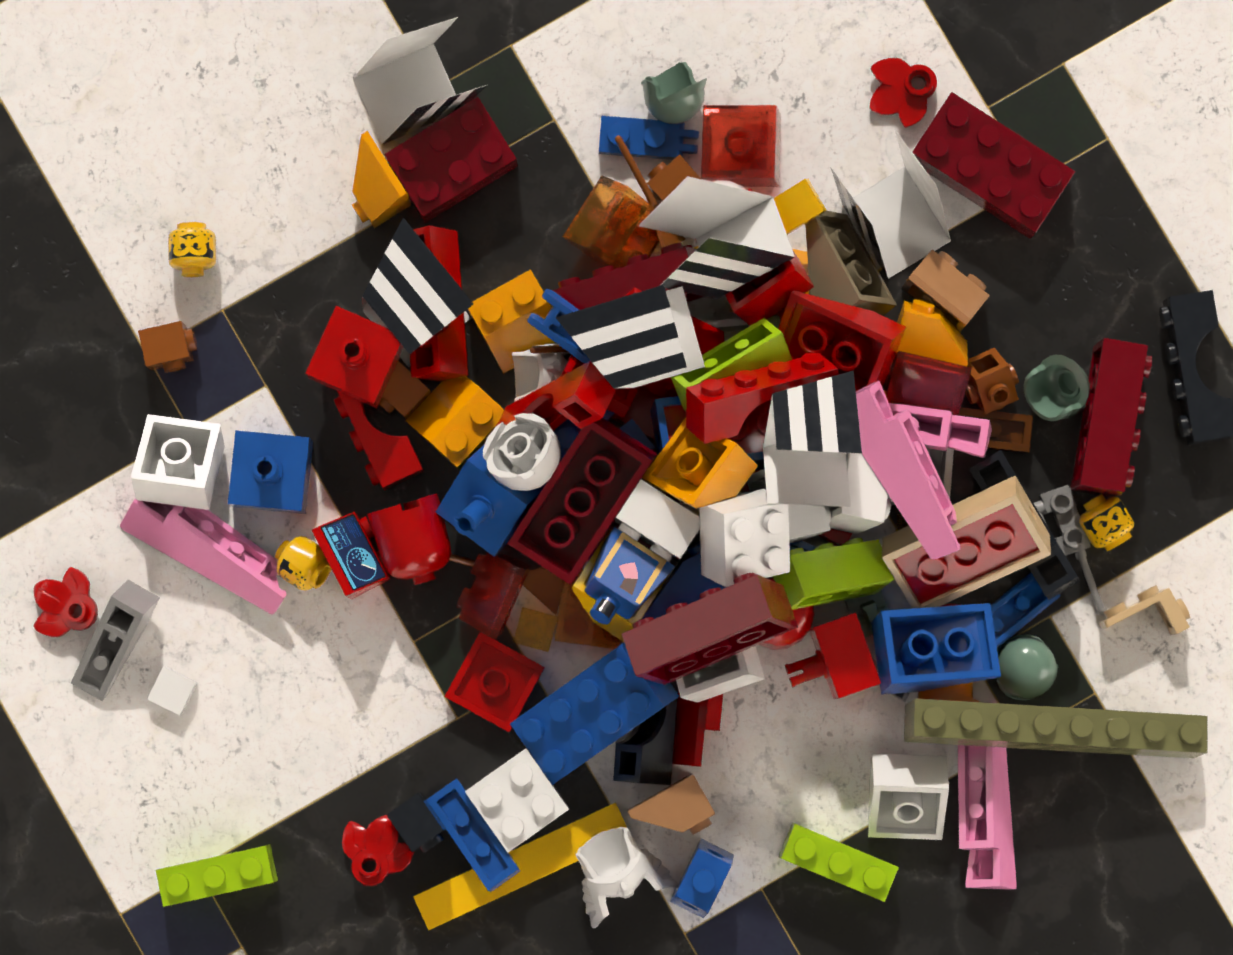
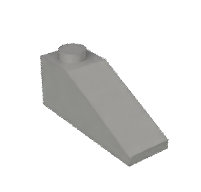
[71,580,160,701]

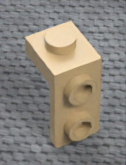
[1099,585,1190,635]

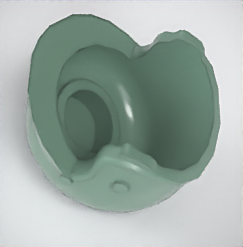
[641,62,707,124]
[1023,354,1090,422]
[997,634,1059,700]

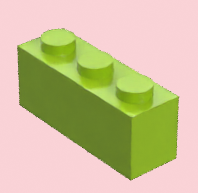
[671,318,792,411]
[773,538,894,610]
[778,822,899,902]
[156,844,278,907]

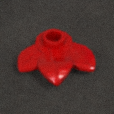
[869,58,937,127]
[33,567,98,637]
[342,815,414,886]

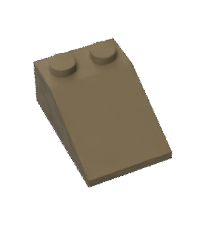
[805,211,897,316]

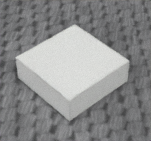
[147,666,198,716]

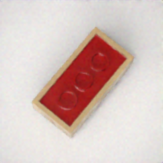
[882,475,1051,609]

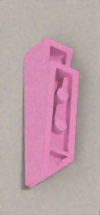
[856,381,960,560]
[889,403,992,458]
[120,499,286,614]
[958,745,1017,889]

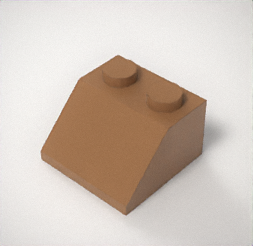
[901,250,990,332]
[627,773,715,835]

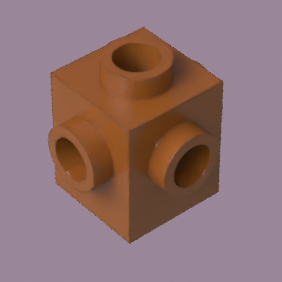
[963,347,1019,415]

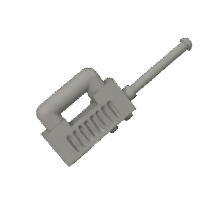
[1034,485,1107,616]

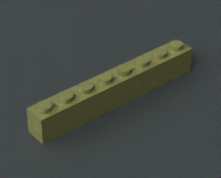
[904,698,1208,759]

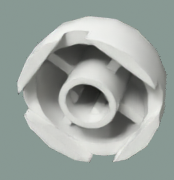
[483,413,561,491]

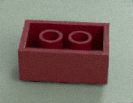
[384,97,518,223]

